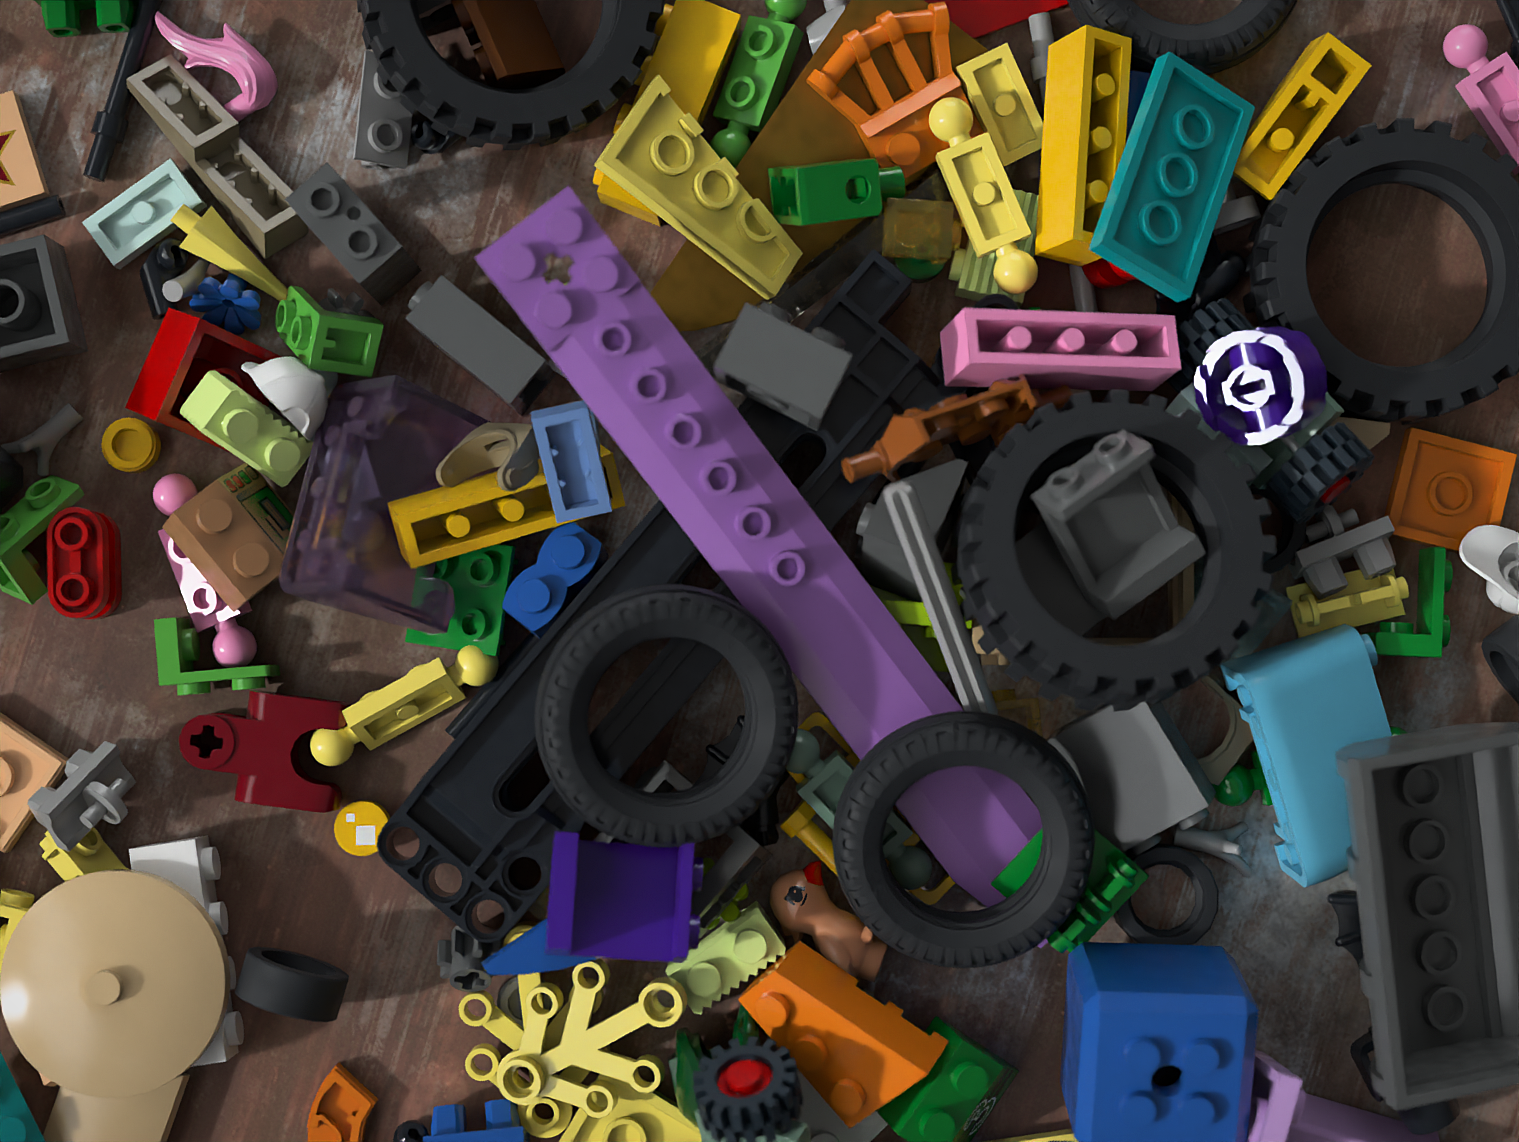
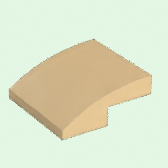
[43,1072,190,1142]

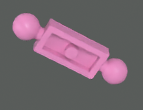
[1443,24,1519,175]
[153,473,257,668]

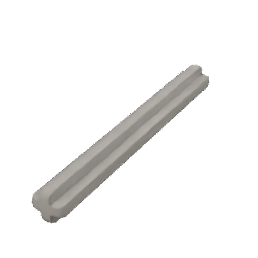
[884,480,998,715]

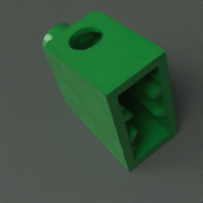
[767,158,905,226]

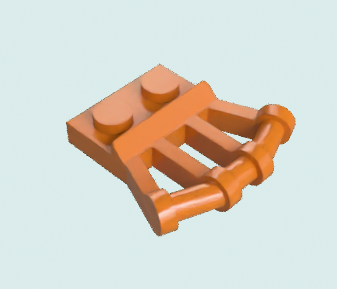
[806,2,984,179]

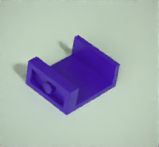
[545,831,703,963]

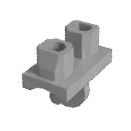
[1288,504,1396,600]
[28,741,136,852]

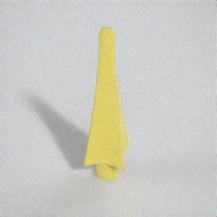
[170,204,288,301]

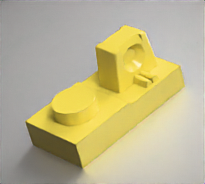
[955,43,1043,167]

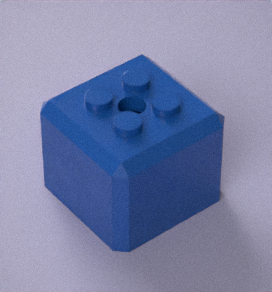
[1060,942,1259,1142]

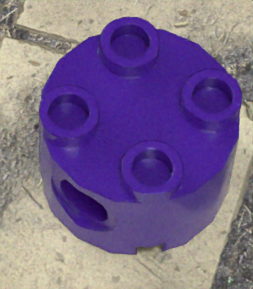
[1194,326,1327,445]

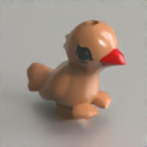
[770,860,889,983]

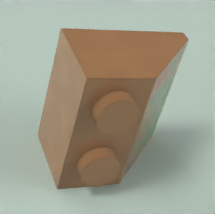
[162,463,319,613]

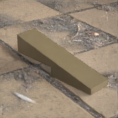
[126,54,308,259]

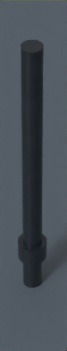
[83,0,162,182]

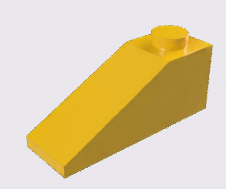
[1233,32,1372,201]

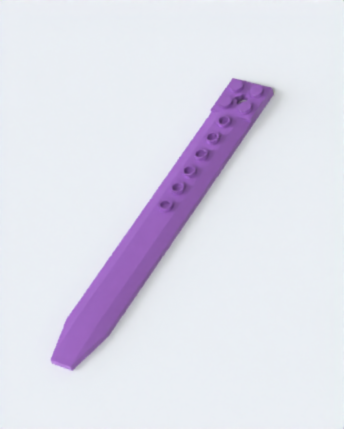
[474,186,1048,948]

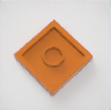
[1384,427,1517,554]

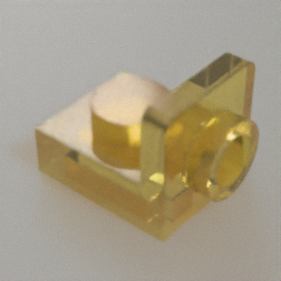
[882,198,962,264]

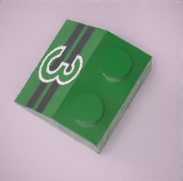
[876,1016,1019,1142]

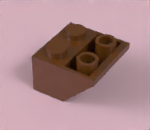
[451,0,566,89]

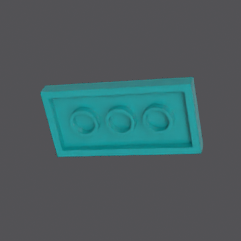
[1089,51,1255,302]

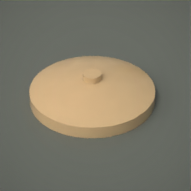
[0,869,230,1098]

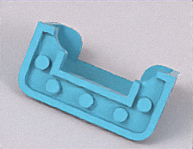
[1220,624,1392,887]

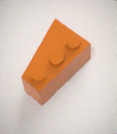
[737,941,949,1129]

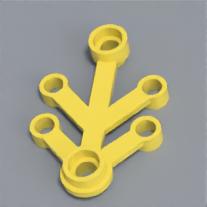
[459,921,610,1138]
[496,958,687,1118]

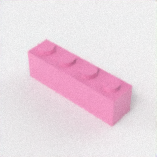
[940,308,1181,391]

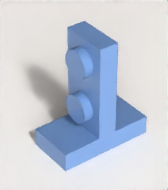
[531,400,612,523]

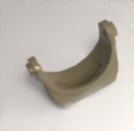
[436,422,539,491]
[1197,673,1254,786]

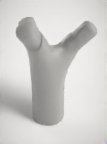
[162,257,211,302]
[1,403,84,477]
[1172,821,1252,877]

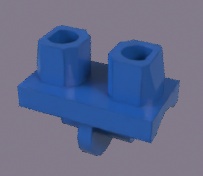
[423,1099,531,1142]

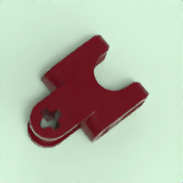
[179,690,351,813]

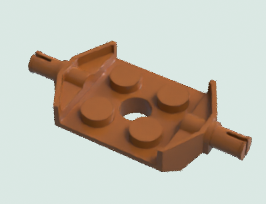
[842,374,1072,483]

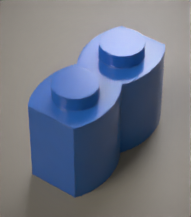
[502,521,609,639]

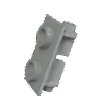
[353,50,412,170]

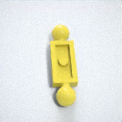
[929,97,1038,294]
[310,645,499,766]

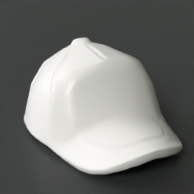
[241,356,328,441]
[1459,525,1519,615]

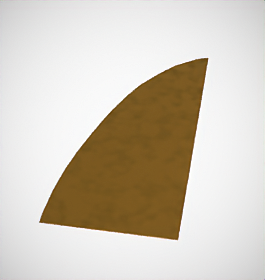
[649,0,1029,331]

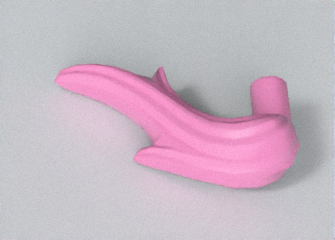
[155,11,278,122]

